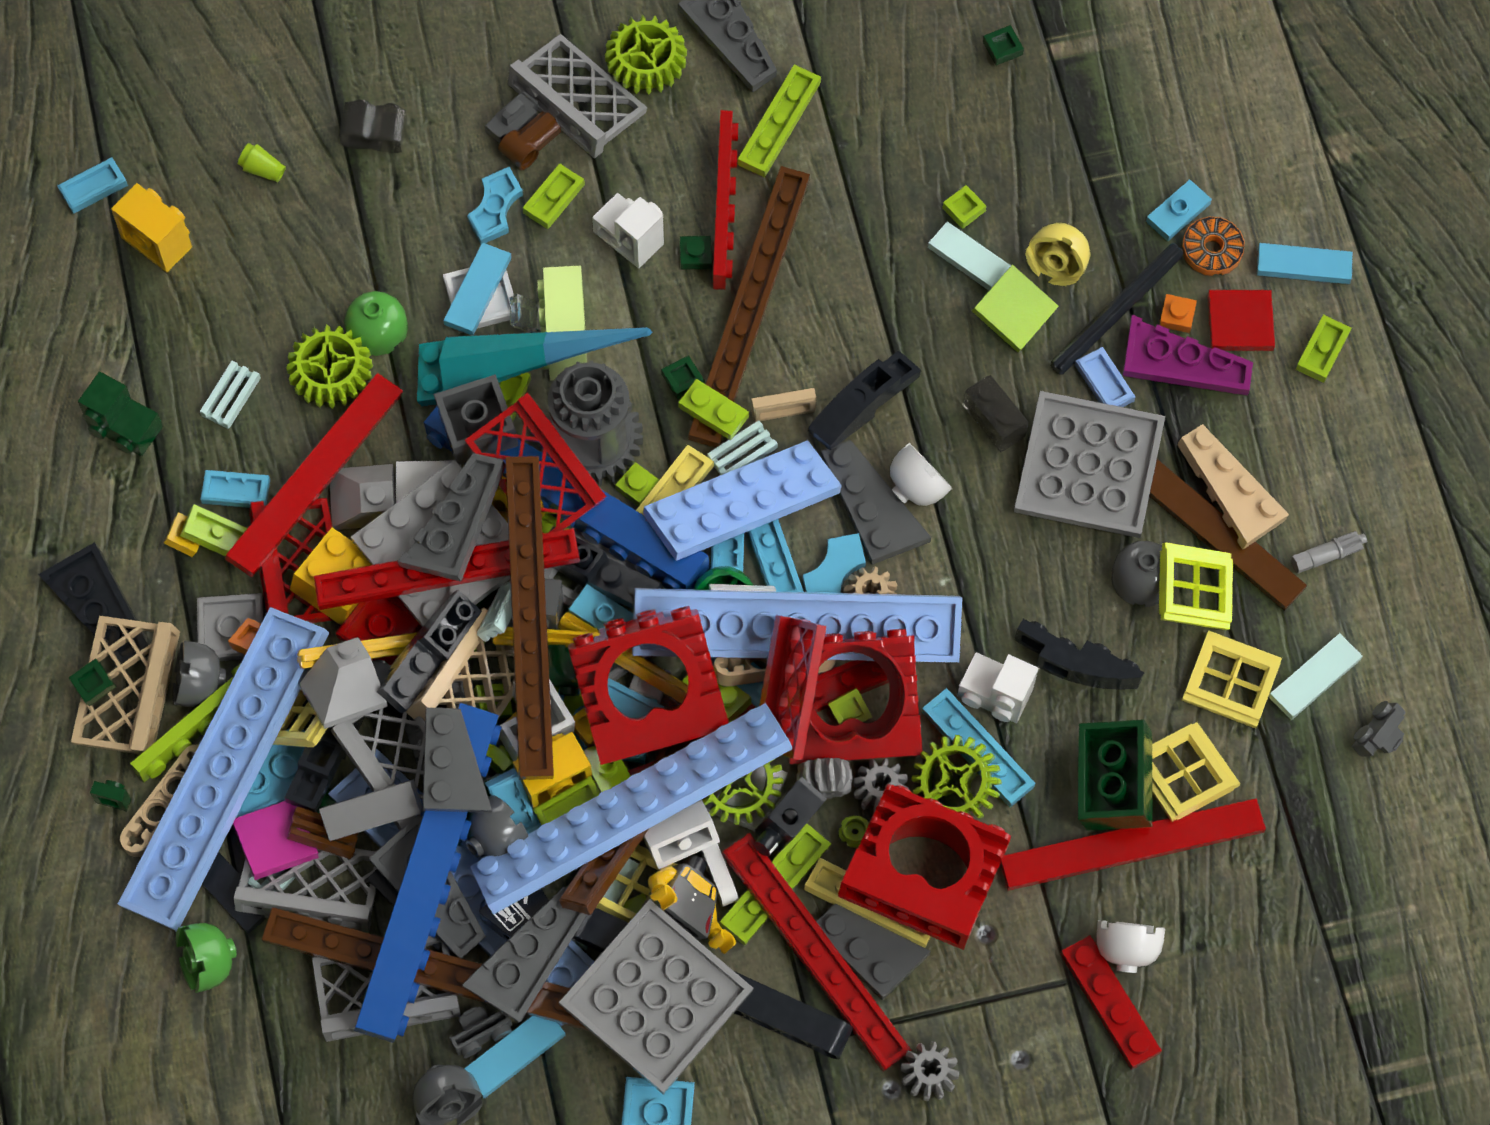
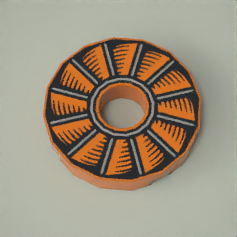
[1182,216,1245,276]

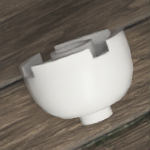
[890,443,952,506]
[1096,920,1165,973]

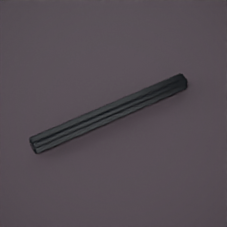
[1050,243,1183,375]

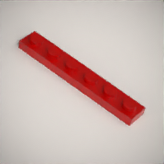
[713,110,739,290]

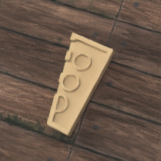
[1177,424,1289,550]

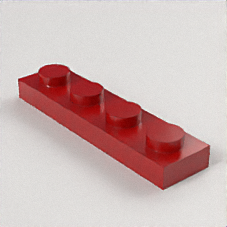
[1060,935,1162,1070]

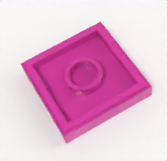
[232,801,319,880]

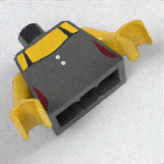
[642,856,736,954]

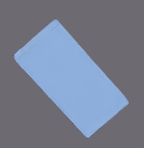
[1075,347,1135,407]

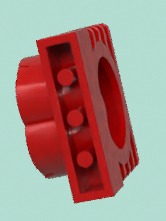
[568,606,729,765]
[788,629,922,764]
[838,784,1011,950]

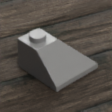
[330,464,396,530]
[300,637,387,729]

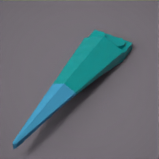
[417,327,653,406]

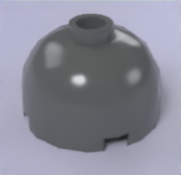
[1111,541,1177,607]
[172,641,226,707]
[466,795,528,858]
[412,1065,483,1125]

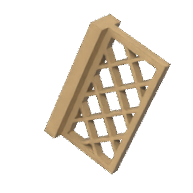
[406,607,515,720]
[71,616,180,755]

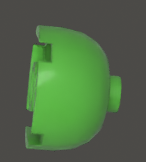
[344,291,408,356]
[176,923,236,993]

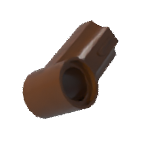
[498,111,561,170]

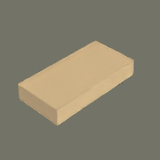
[751,388,816,422]

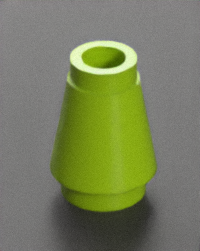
[237,143,286,183]

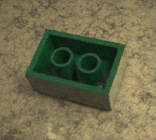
[1078,719,1152,831]

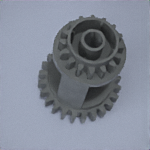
[541,360,643,486]

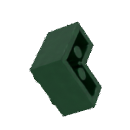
[78,371,163,456]

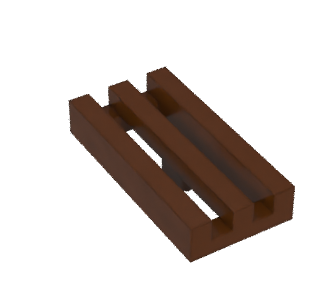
[287,806,359,859]

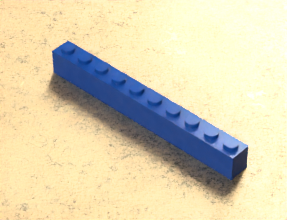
[423,406,710,590]
[354,703,502,1043]

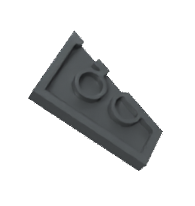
[423,708,492,813]
[816,903,931,1001]

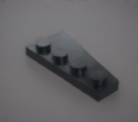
[38,542,150,664]

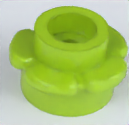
[838,816,869,848]

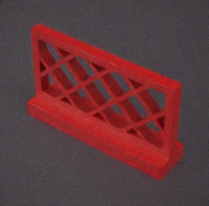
[464,392,607,534]
[249,498,333,623]
[759,615,827,760]

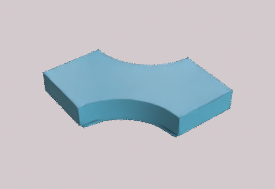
[467,167,523,244]
[802,533,866,593]

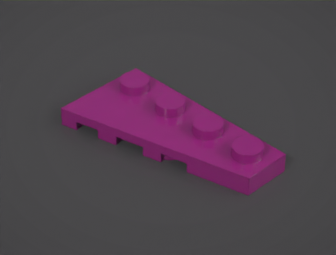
[1123,315,1253,396]

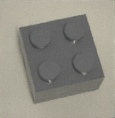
[434,375,519,465]

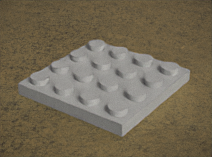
[1014,391,1165,538]
[351,460,510,627]
[559,899,754,1095]

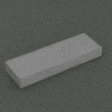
[319,779,424,841]

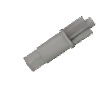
[1291,531,1367,574]

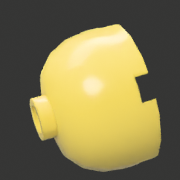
[1025,223,1090,286]

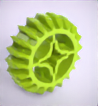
[605,15,687,95]
[286,324,373,409]
[911,735,1002,819]
[702,759,784,825]

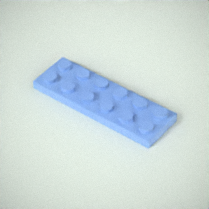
[643,440,842,561]

